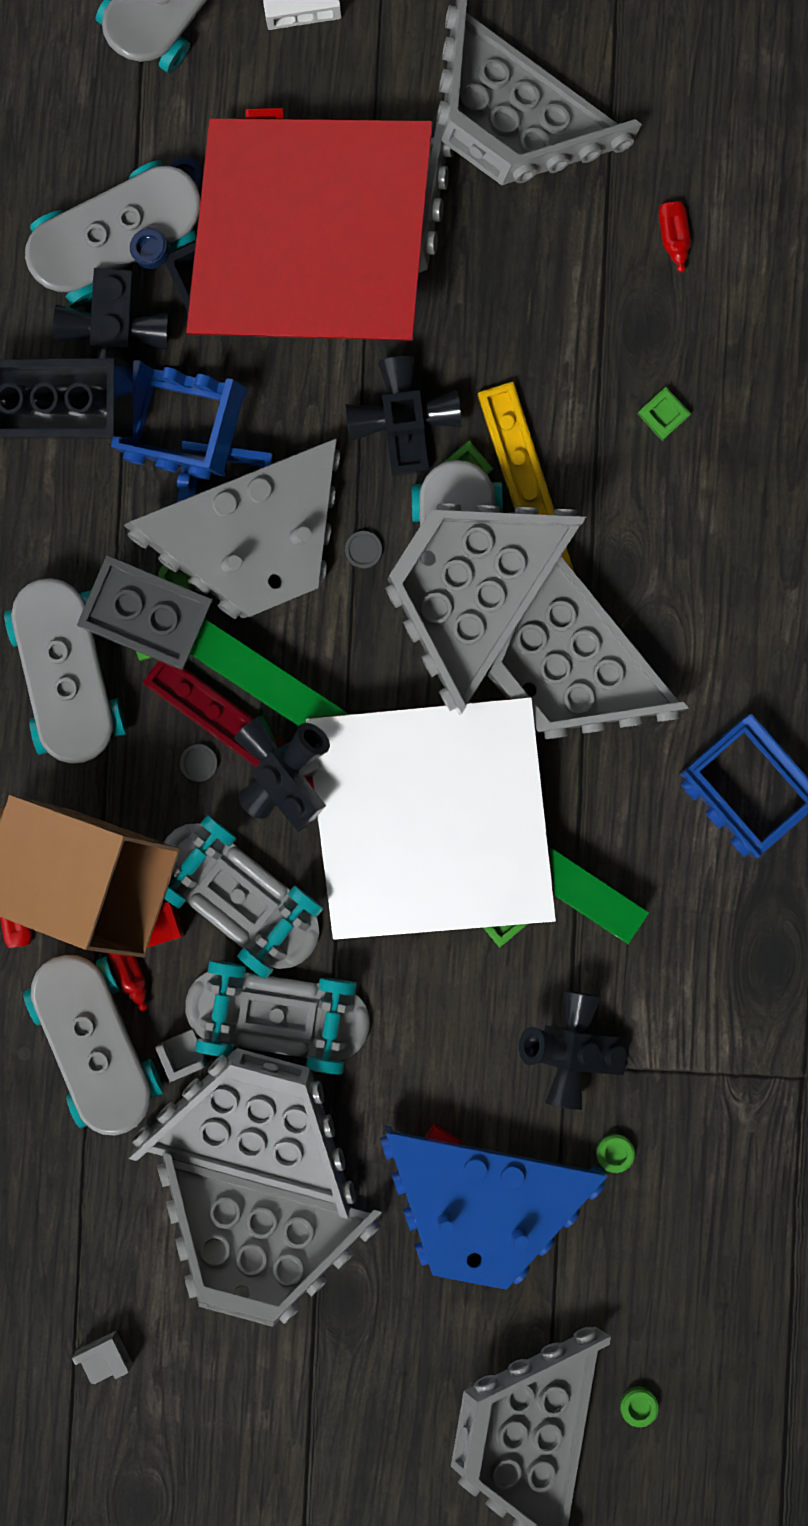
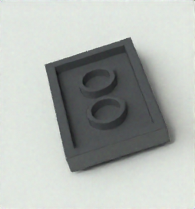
[77,555,213,671]

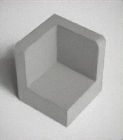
[155,1029,209,1082]
[72,1330,133,1384]

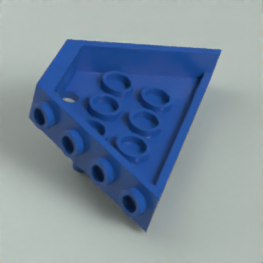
[380,1125,608,1290]

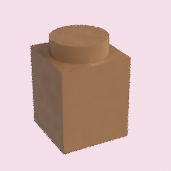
[0,795,180,957]

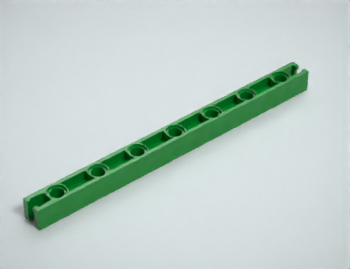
[190,619,649,944]

